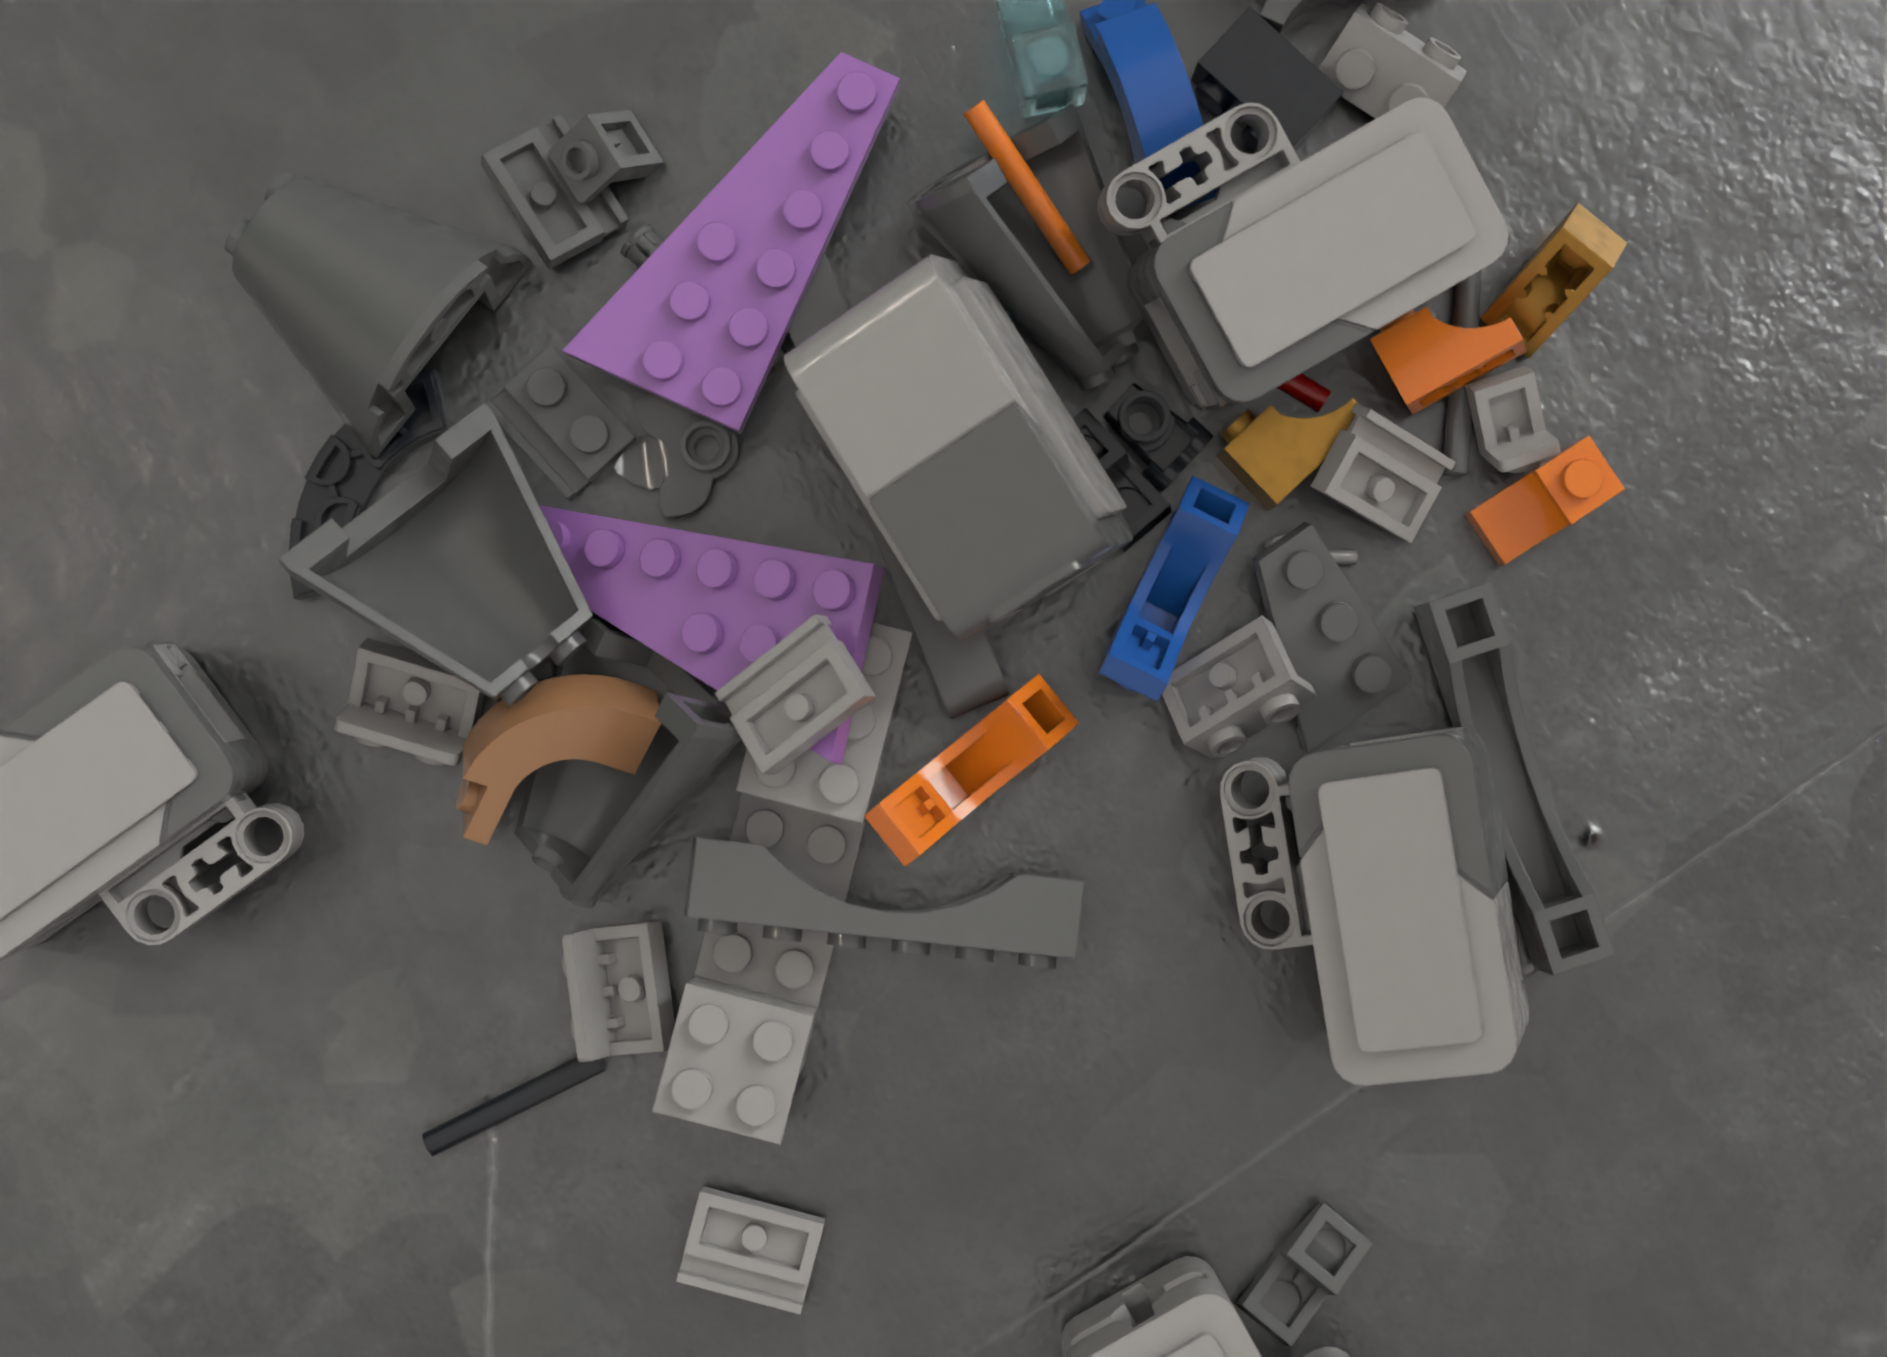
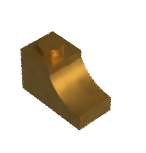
[1480,203,1627,358]
[1217,398,1358,511]

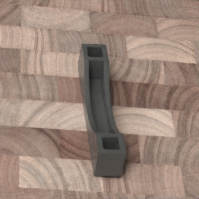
[1413,582,1616,976]
[684,837,1084,969]

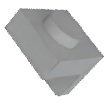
[1465,365,1561,473]

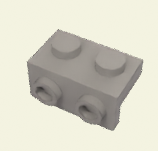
[1318,3,1467,119]
[334,638,485,766]
[562,920,675,1062]

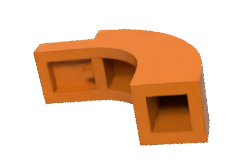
[864,674,1079,867]

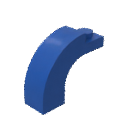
[1079,0,1217,209]
[1098,475,1250,702]

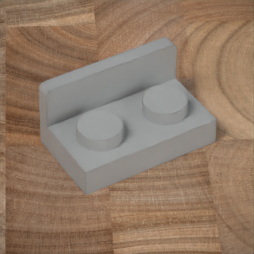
[1162,615,1316,758]

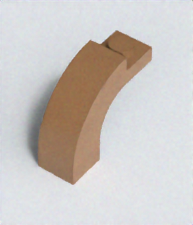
[455,674,661,845]

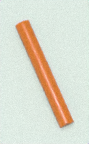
[963,99,1091,275]

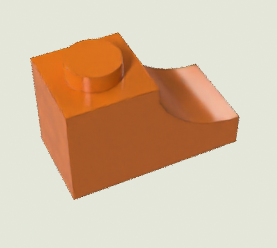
[1370,307,1527,415]
[1464,435,1625,567]

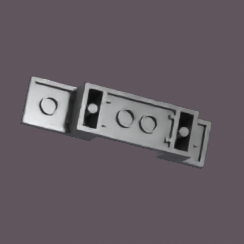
[652,623,913,1145]

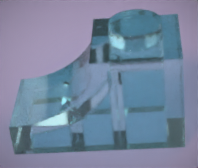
[996,0,1088,118]

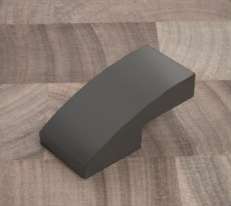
[1235,1202,1373,1347]

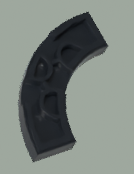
[289,369,452,600]

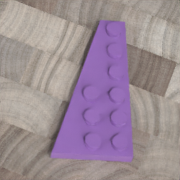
[562,52,901,434]
[539,505,884,765]

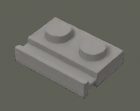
[1310,403,1456,543]
[715,614,876,774]
[676,1186,826,1315]

